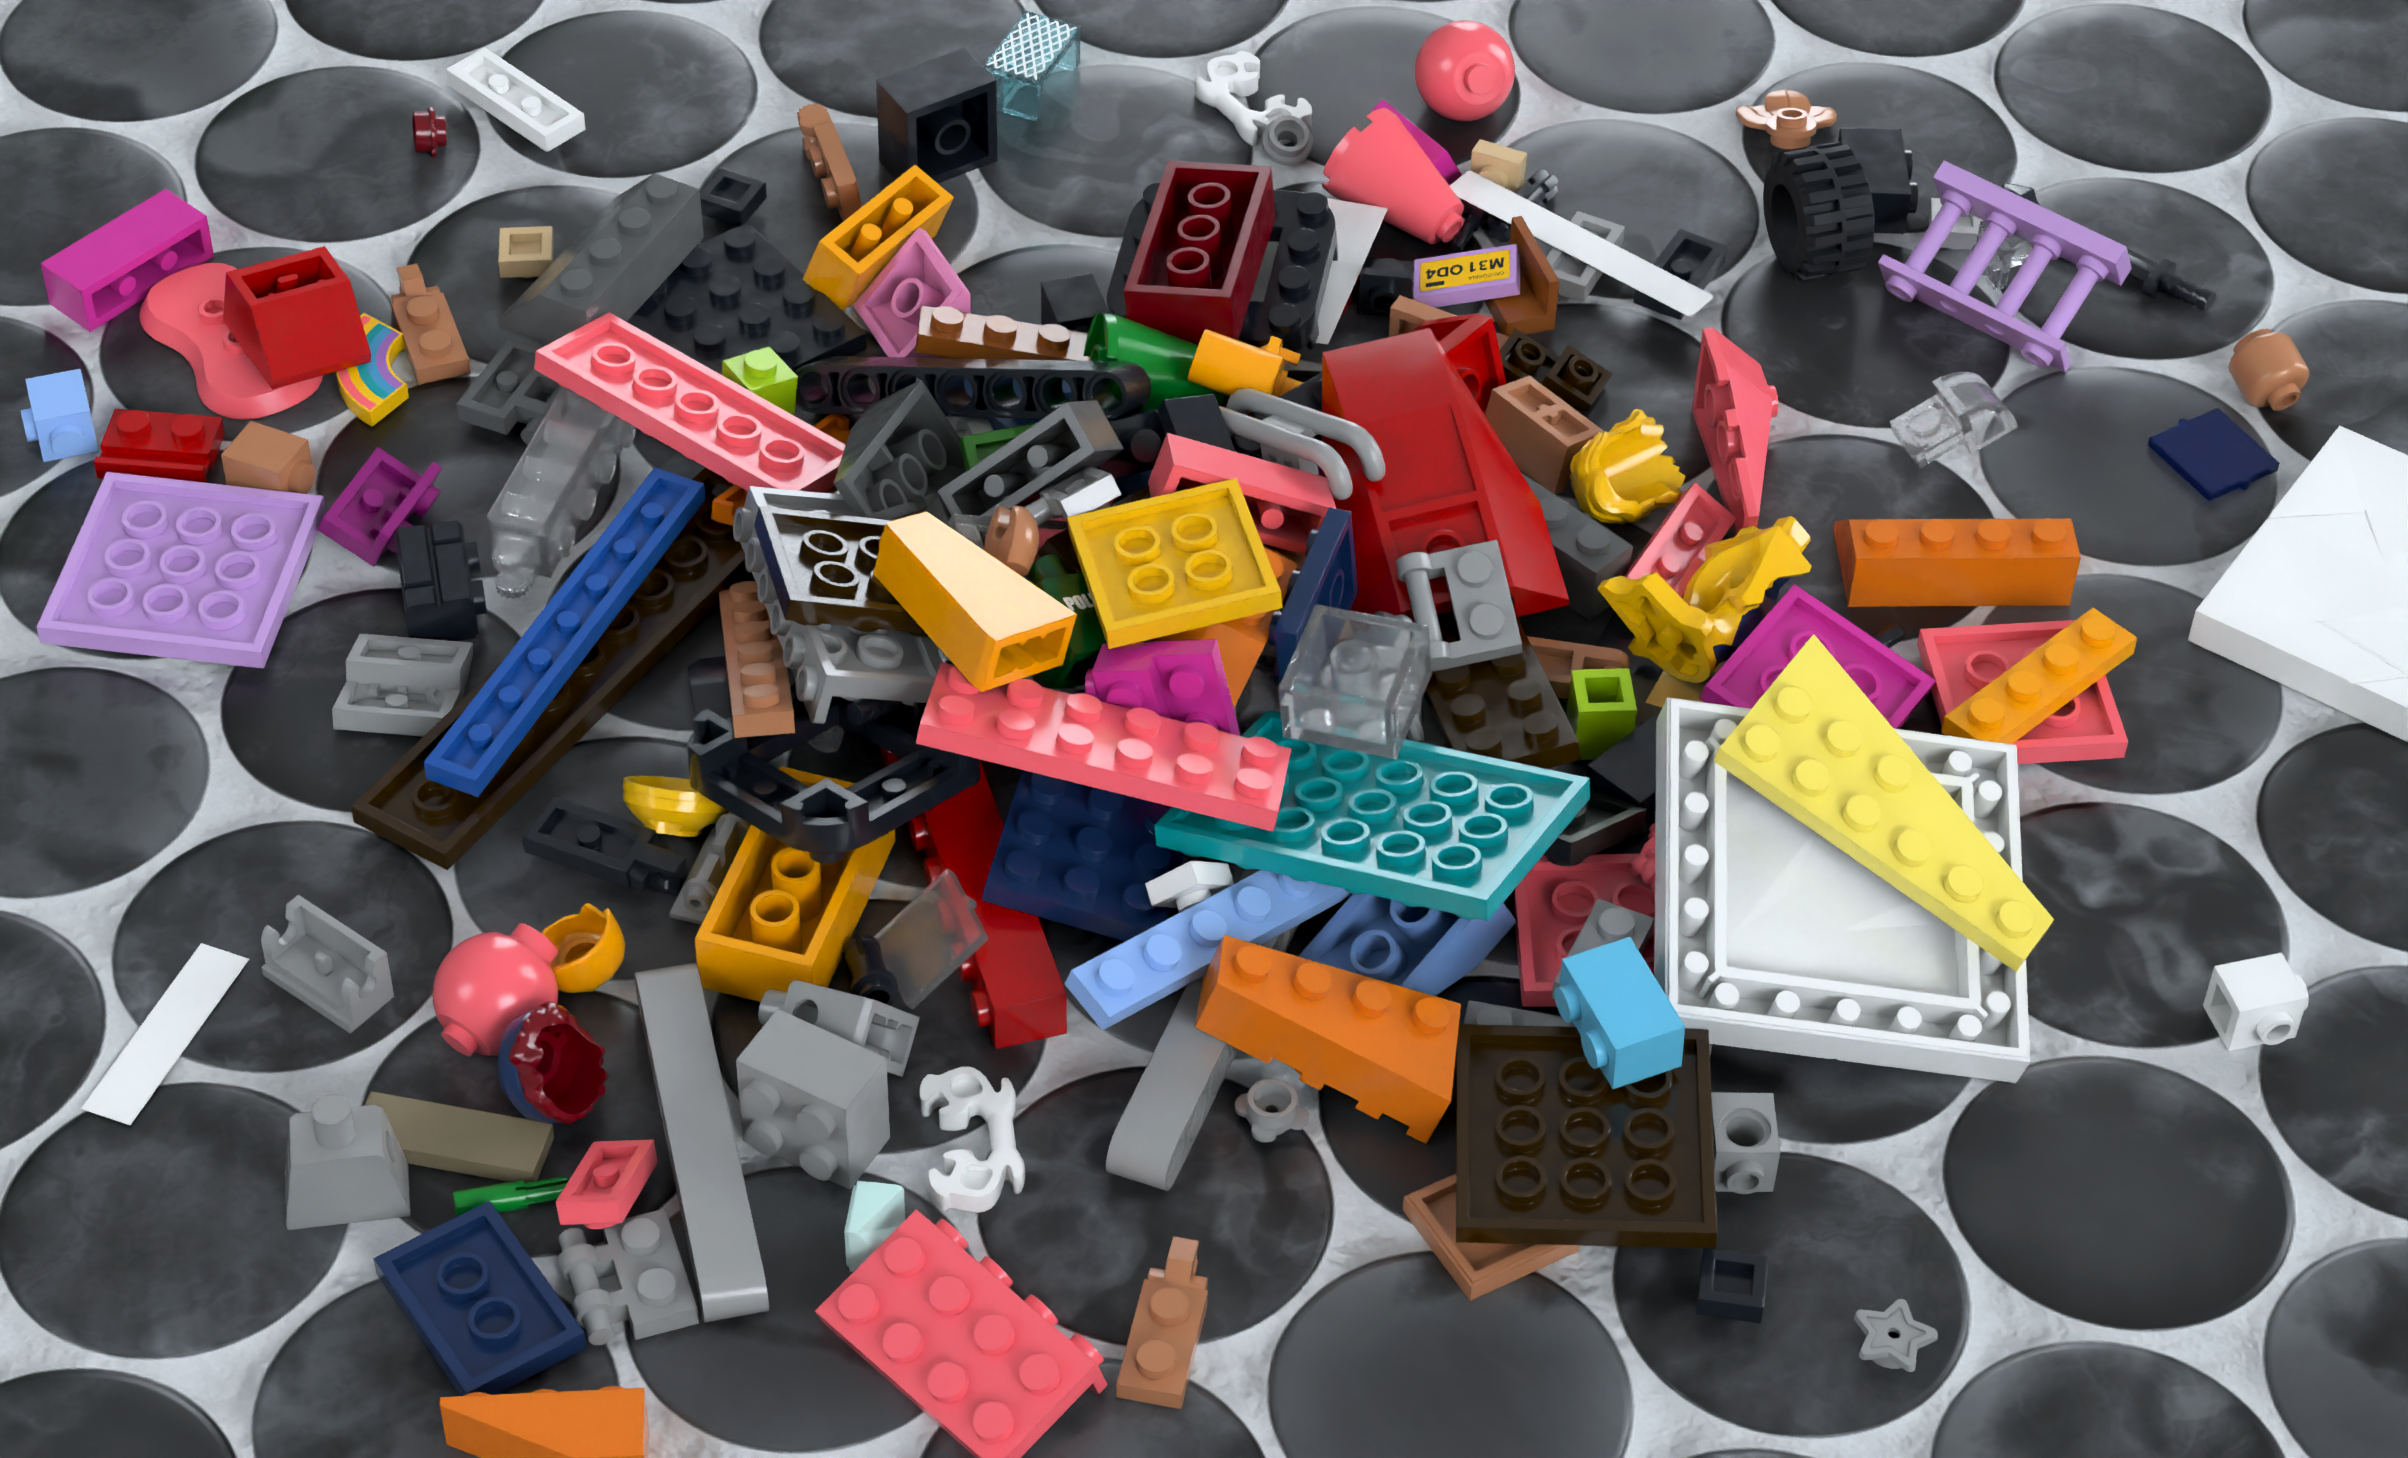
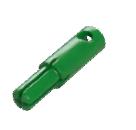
[453,1176,569,1217]

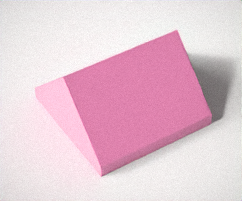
[853,227,971,358]

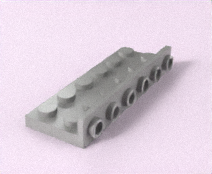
[733,486,942,724]

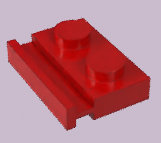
[94,409,225,483]

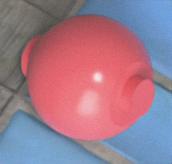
[1415,20,1515,122]
[432,923,558,1057]

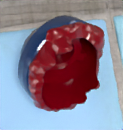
[496,1001,609,1125]

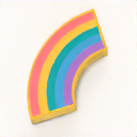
[336,313,409,427]

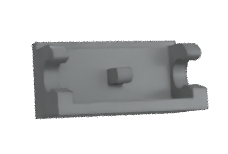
[261,895,394,1034]

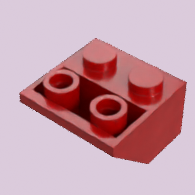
[223,246,371,390]

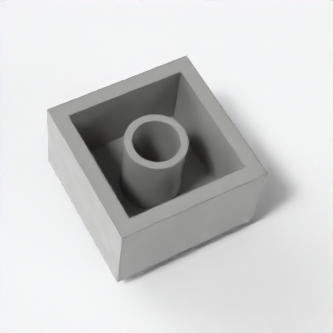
[736,1009,890,1190]

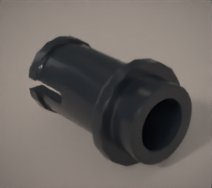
[842,935,898,1006]

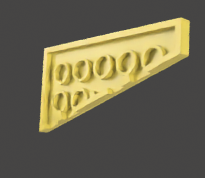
[1713,634,2054,972]

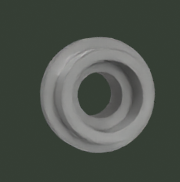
[1262,115,1313,166]

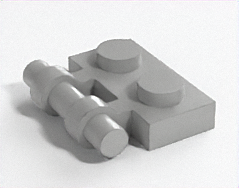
[558,1209,699,1345]

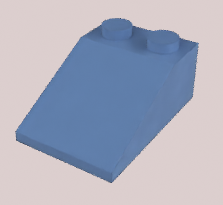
[1298,894,1517,996]

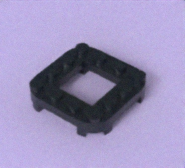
[1107,183,1338,352]
[687,683,980,864]

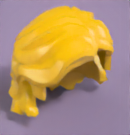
[1570,409,1685,525]

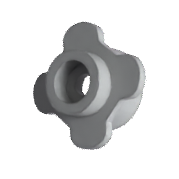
[1235,1078,1309,1142]

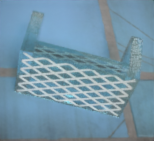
[983,11,1080,121]

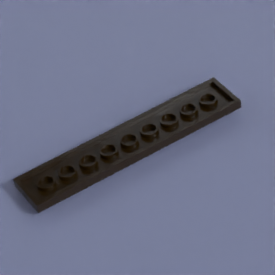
[351,467,748,870]

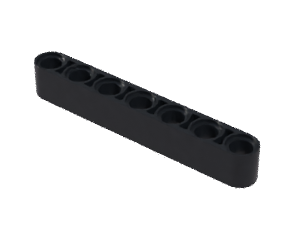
[794,356,1151,420]

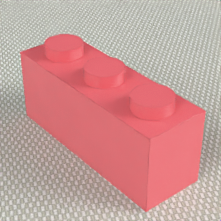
[1148,433,1336,555]

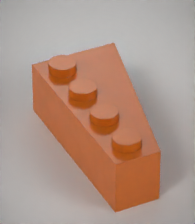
[1195,935,1461,1144]

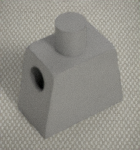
[758,980,920,1077]
[285,1094,411,1230]

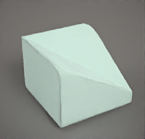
[844,1181,905,1272]

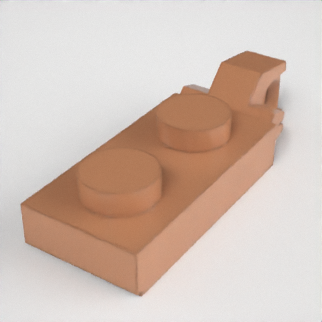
[391,263,471,385]
[1116,1236,1208,1409]

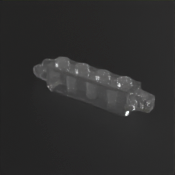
[487,387,636,600]

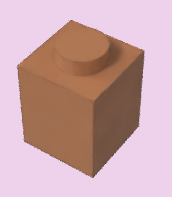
[221,421,315,494]

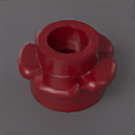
[412,107,447,157]

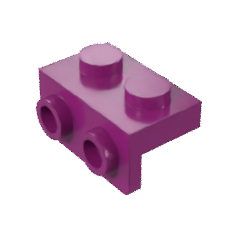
[317,447,442,567]

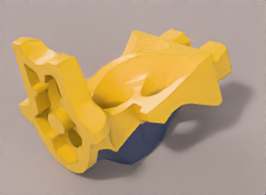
[1597,516,1812,683]

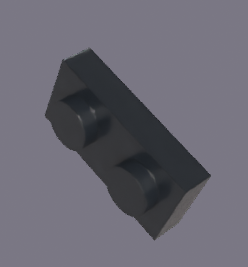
[1633,229,1727,320]

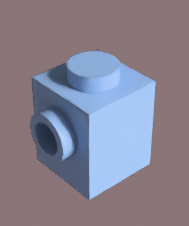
[20,369,99,462]

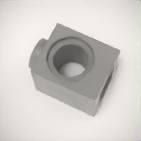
[1711,1092,1780,1194]

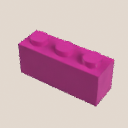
[40,189,214,332]

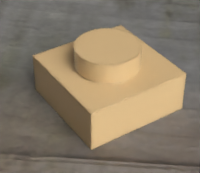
[1470,139,1527,192]
[498,226,554,278]

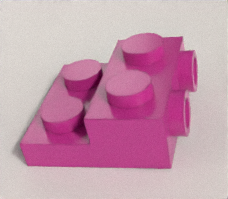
[1085,639,1240,736]

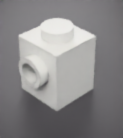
[2203,953,2309,1051]

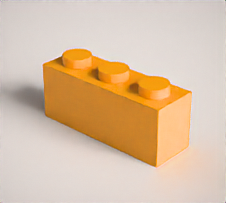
[802,165,954,312]

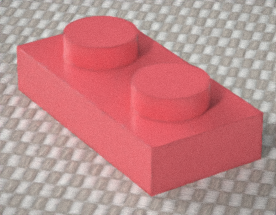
[556,1139,658,1229]

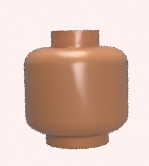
[2228,329,2310,411]

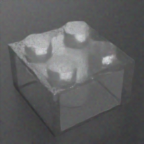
[1278,604,1432,759]

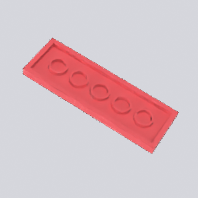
[534,312,846,493]
[916,662,1291,832]

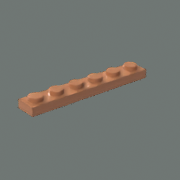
[719,581,795,738]

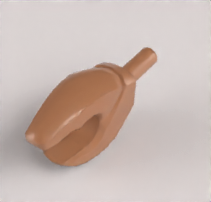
[984,505,1039,578]

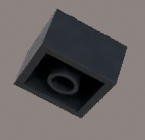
[876,48,998,183]

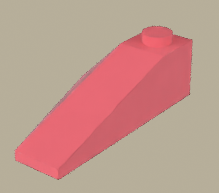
[1692,328,1778,536]

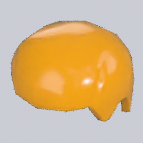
[542,903,626,993]

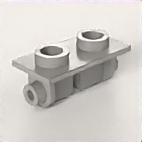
[669,811,750,925]

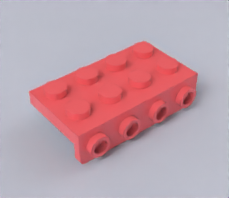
[815,1209,1108,1458]

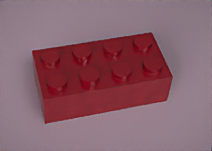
[1123,161,1276,345]

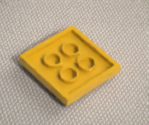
[1067,478,1283,649]

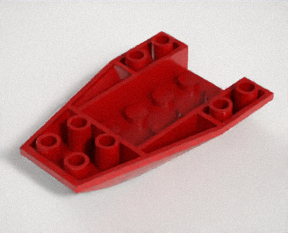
[1321,328,1569,650]

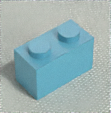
[1554,937,1685,1089]

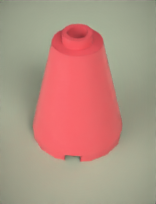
[1322,107,1464,245]

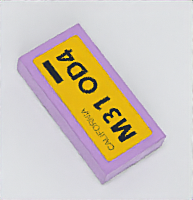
[1413,244,1520,308]

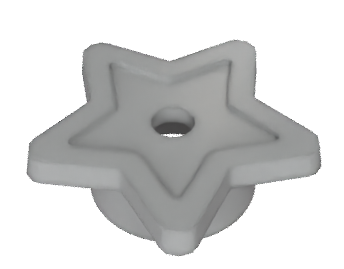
[1854,1299,1938,1372]

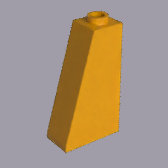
[873,511,1077,692]

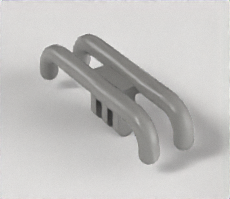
[1219,388,1386,500]

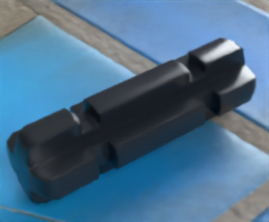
[1486,169,1559,242]

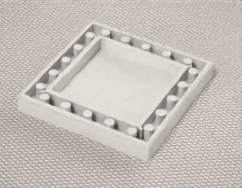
[2188,425,2408,742]
[1654,697,2030,1083]

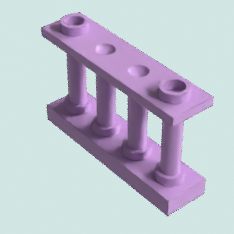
[1878,160,2132,372]

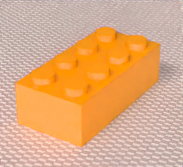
[695,766,895,1002]

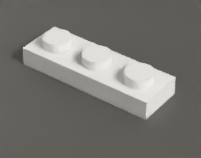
[446,47,586,152]

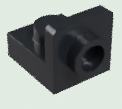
[1358,258,1414,317]

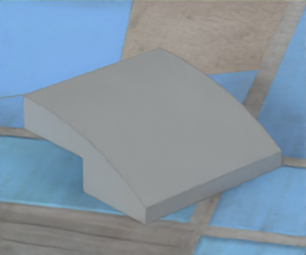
[332,634,473,737]

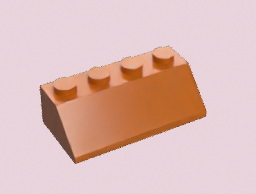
[1833,518,2081,607]

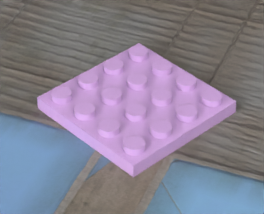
[37,472,326,669]

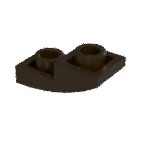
[1500,328,1612,412]

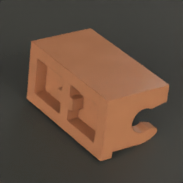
[1485,375,1604,495]

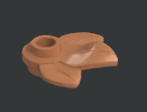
[1736,89,1837,150]

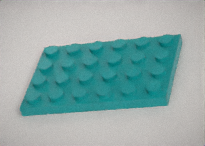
[1154,710,1590,921]

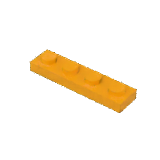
[1941,608,2138,744]

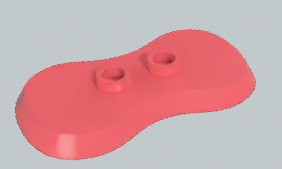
[139,263,323,420]

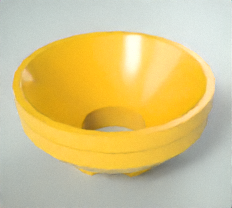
[623,776,728,837]

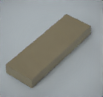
[364,1091,554,1183]

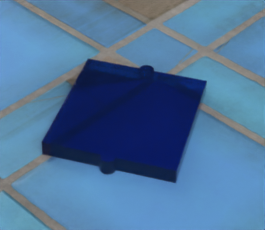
[2148,408,2280,501]

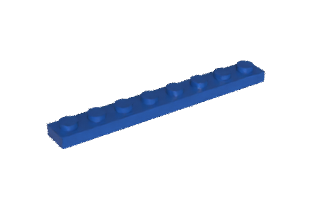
[424,467,705,797]

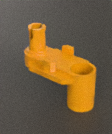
[1187,329,1303,414]

